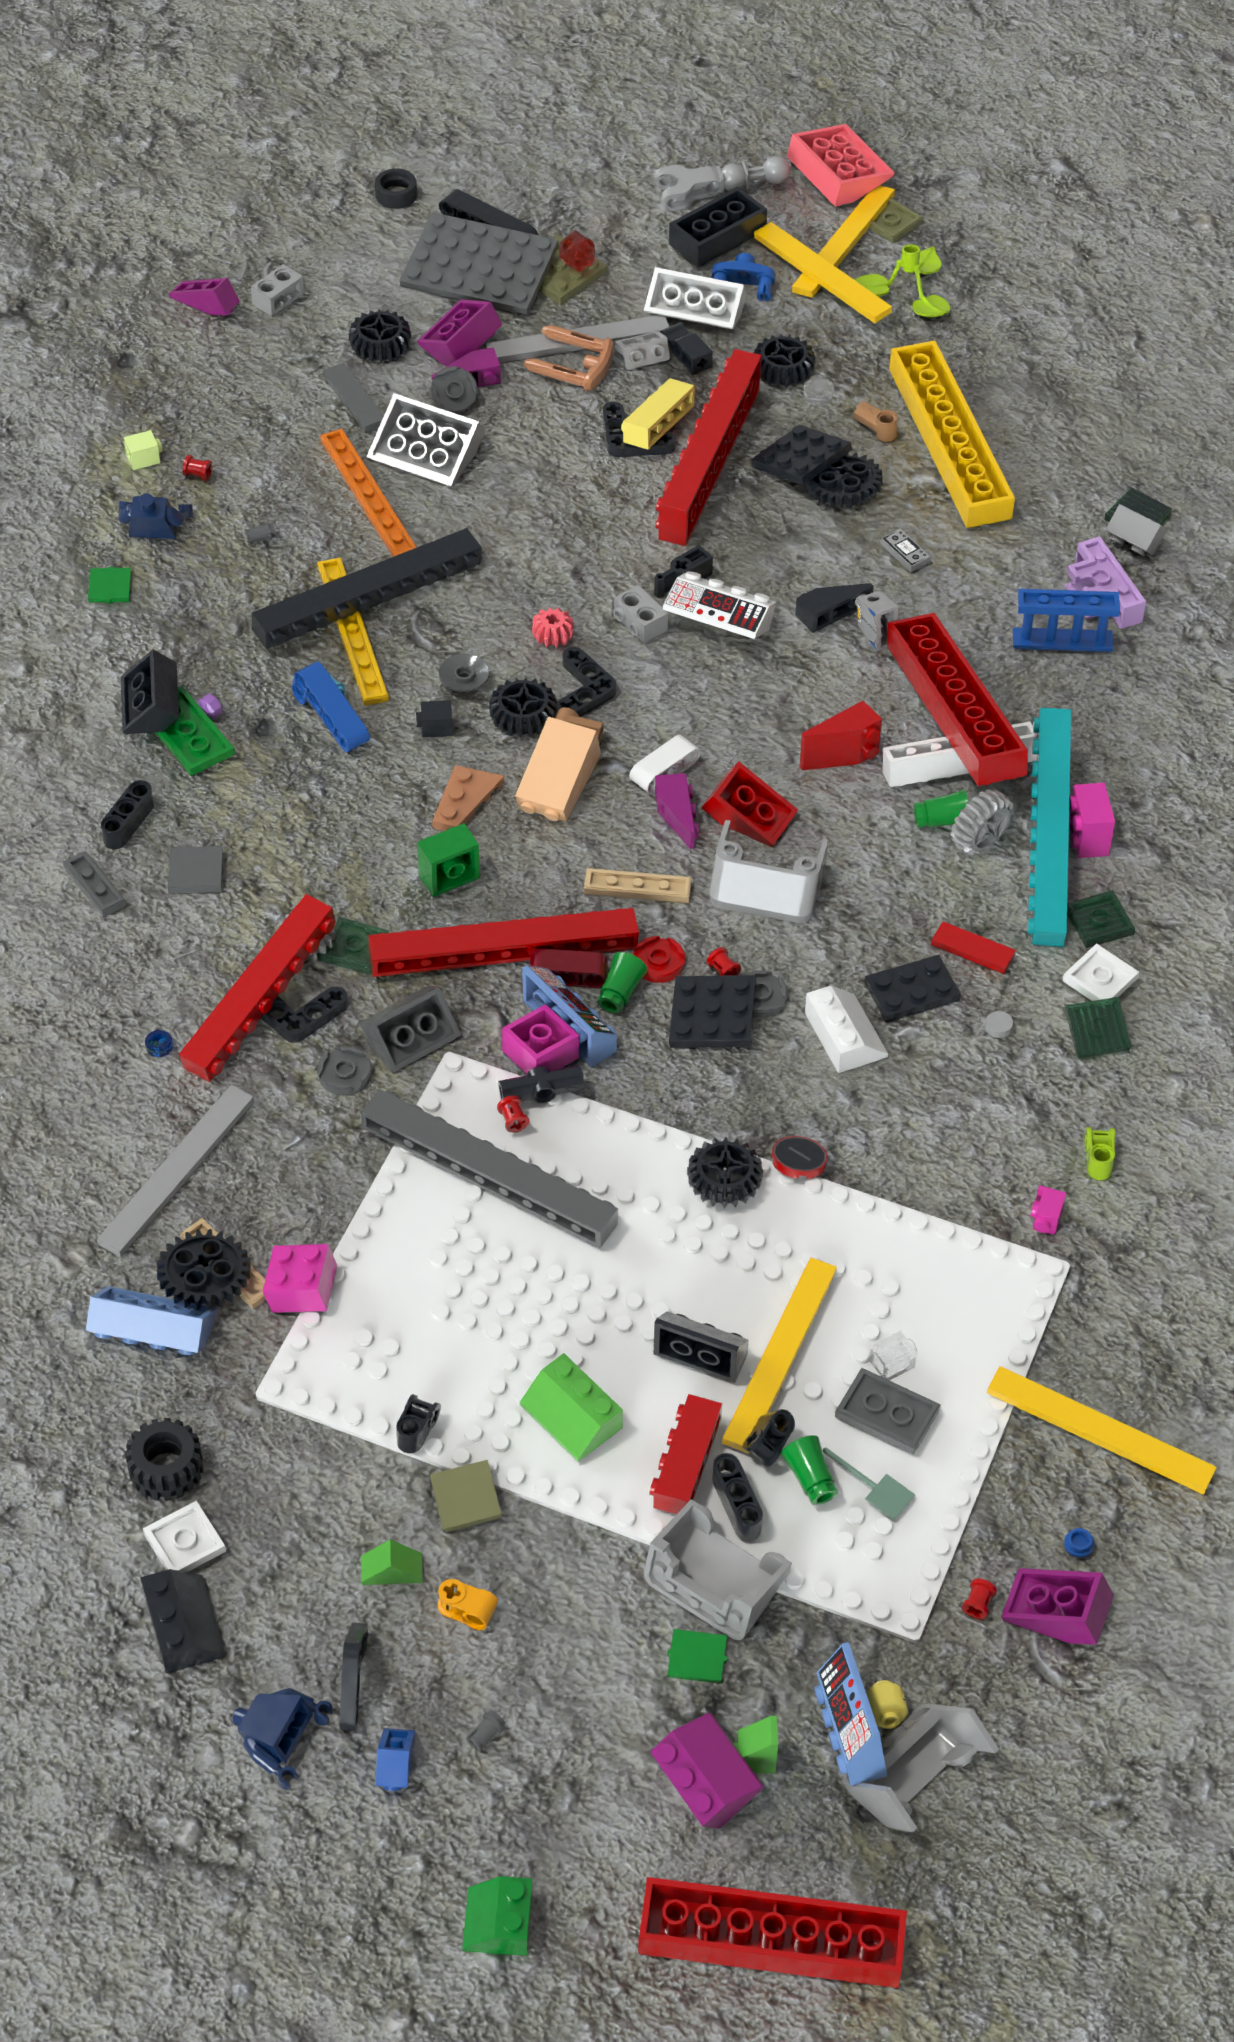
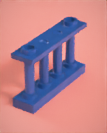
[1012,589,1120,652]

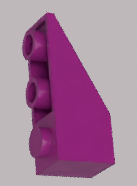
[431,347,501,388]
[655,773,699,849]

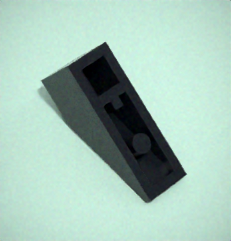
[795,583,874,633]

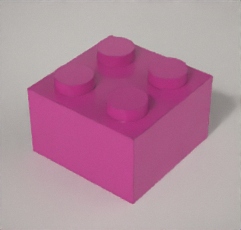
[1069,782,1115,858]
[502,1004,579,1074]
[262,1244,337,1313]

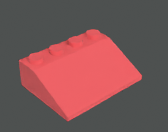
[787,124,895,206]

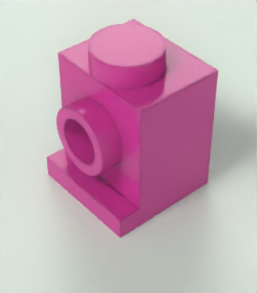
[1030,1185,1066,1235]

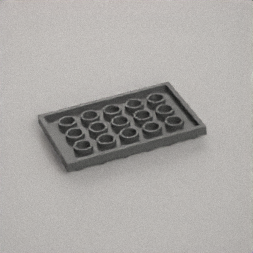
[399,212,559,315]

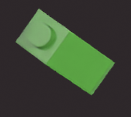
[733,1716,778,1773]

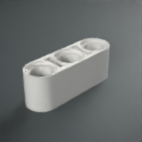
[629,734,701,794]

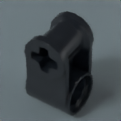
[396,1394,441,1454]
[742,1409,795,1468]

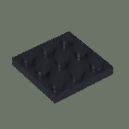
[751,425,852,485]
[669,975,757,1048]

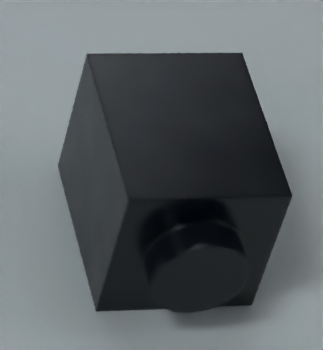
[416,700,453,738]

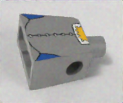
[855,591,898,652]

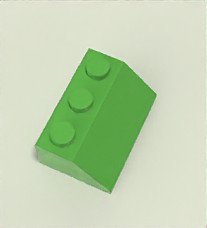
[520,1353,623,1462]

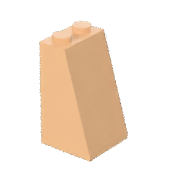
[515,717,601,822]

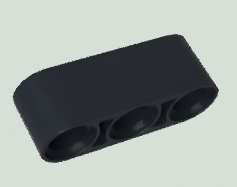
[101,780,154,850]
[712,1453,763,1541]

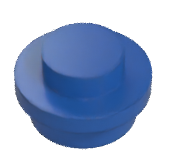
[1064,1528,1095,1558]

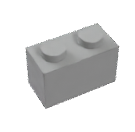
[1105,504,1166,556]

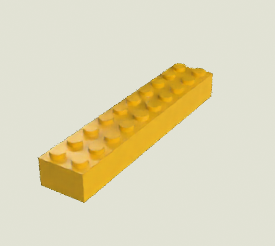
[889,341,1015,528]

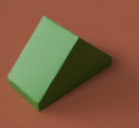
[361,1539,423,1585]

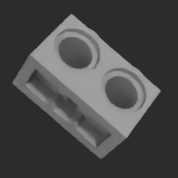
[251,264,304,316]
[613,585,668,643]

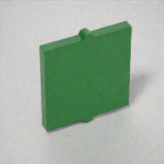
[88,566,131,604]
[667,1629,727,1684]

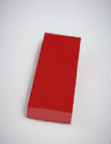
[931,921,1016,974]

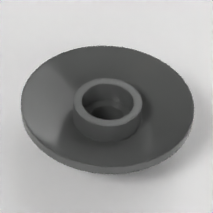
[439,653,489,692]

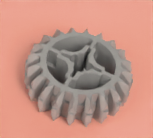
[950,789,1015,855]

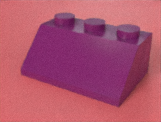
[417,299,502,366]
[650,1713,764,1829]

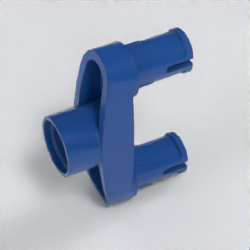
[711,253,776,301]

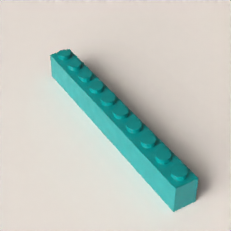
[1027,707,1071,947]

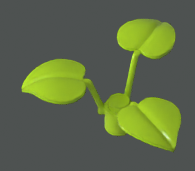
[854,244,950,317]

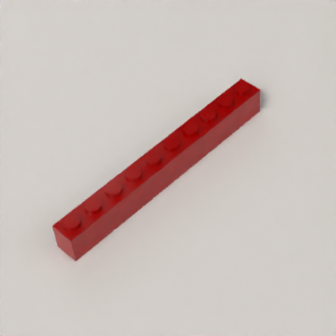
[368,908,639,977]

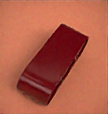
[530,949,608,988]

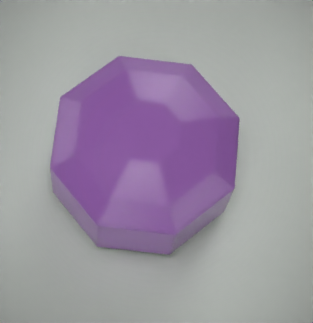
[198,693,222,719]

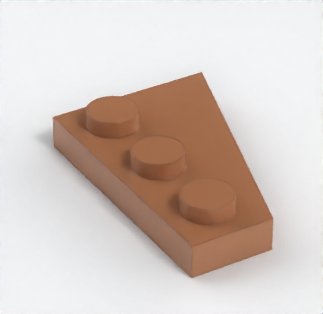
[432,765,504,831]

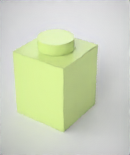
[123,430,162,470]

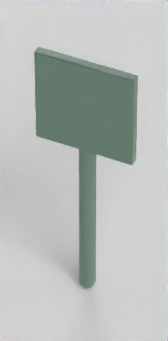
[823,1447,915,1520]

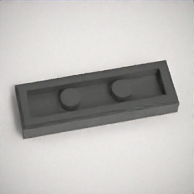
[63,851,126,918]

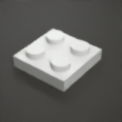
[1063,944,1139,1009]
[143,1501,226,1572]

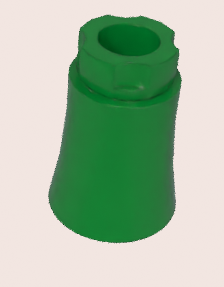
[913,789,968,828]
[597,952,648,1014]
[781,1435,838,1505]

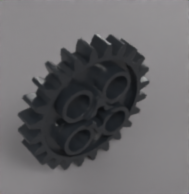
[805,452,883,508]
[157,1229,251,1310]

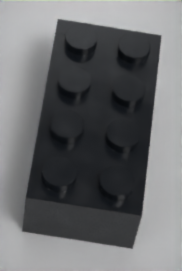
[669,187,767,267]

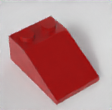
[799,701,882,771]
[701,761,798,847]

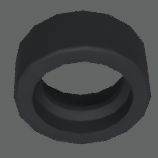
[375,168,417,209]

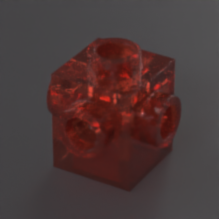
[560,230,595,272]

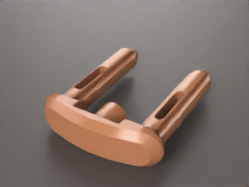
[524,325,613,392]

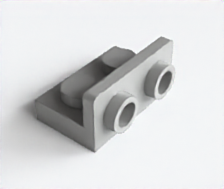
[615,331,670,370]

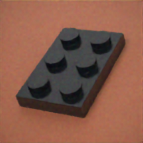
[864,954,961,1023]

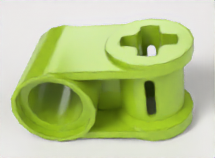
[1084,1127,1115,1180]

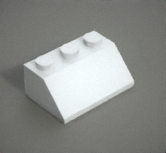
[805,985,888,1073]

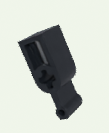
[661,323,713,375]
[654,545,713,598]

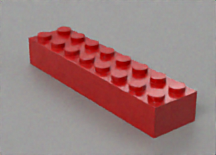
[638,1877,907,1988]

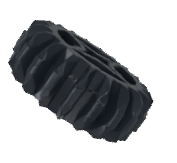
[349,309,411,363]
[753,334,815,388]
[489,677,557,738]
[687,1137,763,1208]

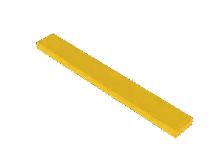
[792,185,895,298]
[754,222,892,323]
[317,558,389,706]
[722,1257,837,1454]
[987,1366,1216,1495]

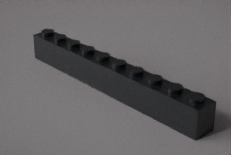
[252,528,482,649]

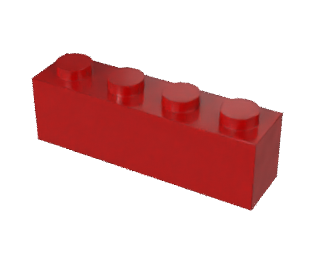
[649,1394,722,1514]

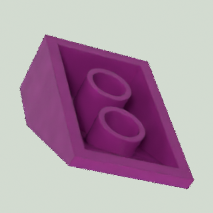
[1001,1568,1114,1645]

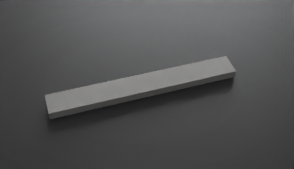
[485,315,669,363]
[97,1085,254,1257]

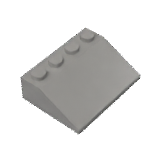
[366,393,485,488]

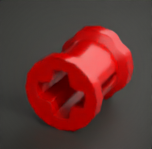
[182,455,213,481]
[706,947,741,976]
[497,1096,530,1133]
[961,1578,997,1620]

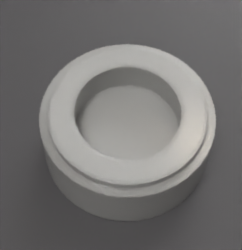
[985,1011,1013,1038]

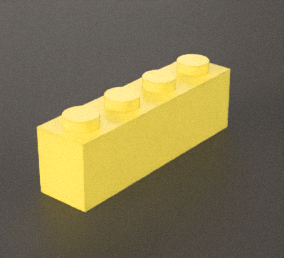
[621,378,695,450]

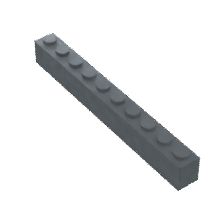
[361,1089,618,1248]

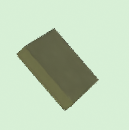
[869,198,923,243]
[430,1460,502,1533]

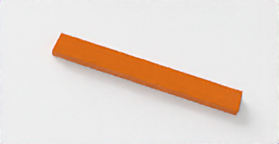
[320,428,417,557]

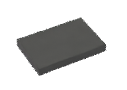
[835,1368,941,1454]

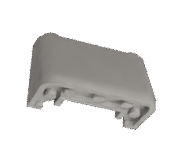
[644,1499,792,1640]

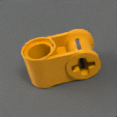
[437,1579,498,1630]

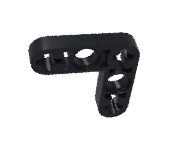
[603,401,676,457]
[555,647,616,717]
[261,986,348,1043]
[339,1622,368,1731]

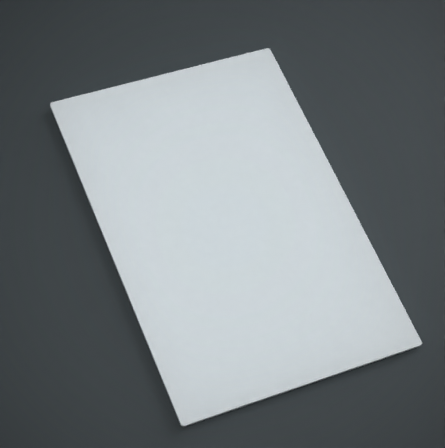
[256,1052,1070,1643]

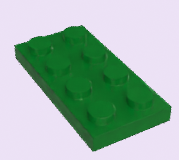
[155,686,235,776]

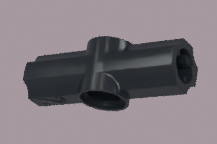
[498,1065,585,1104]

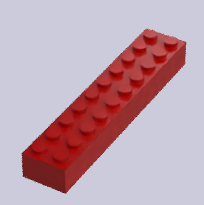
[655,349,762,546]
[887,613,1028,786]

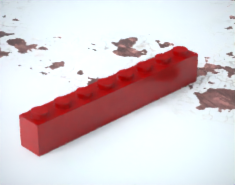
[179,894,336,1082]

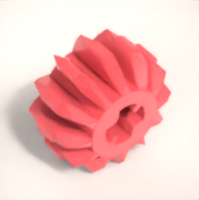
[532,606,574,648]

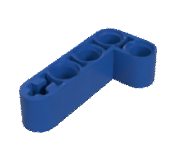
[292,661,370,752]

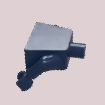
[118,493,193,539]
[233,1688,333,1790]

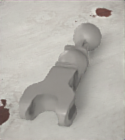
[653,156,790,211]

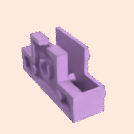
[1064,536,1146,629]

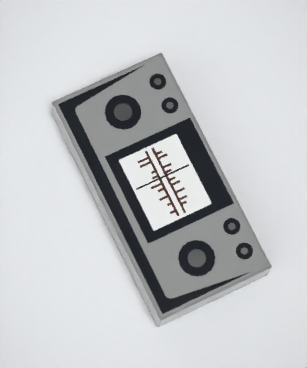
[881,529,930,572]

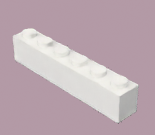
[883,722,1037,787]

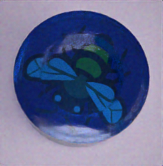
[145,1030,173,1057]

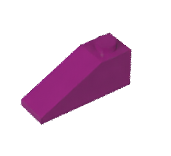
[169,278,240,316]

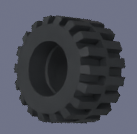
[125,1418,204,1501]

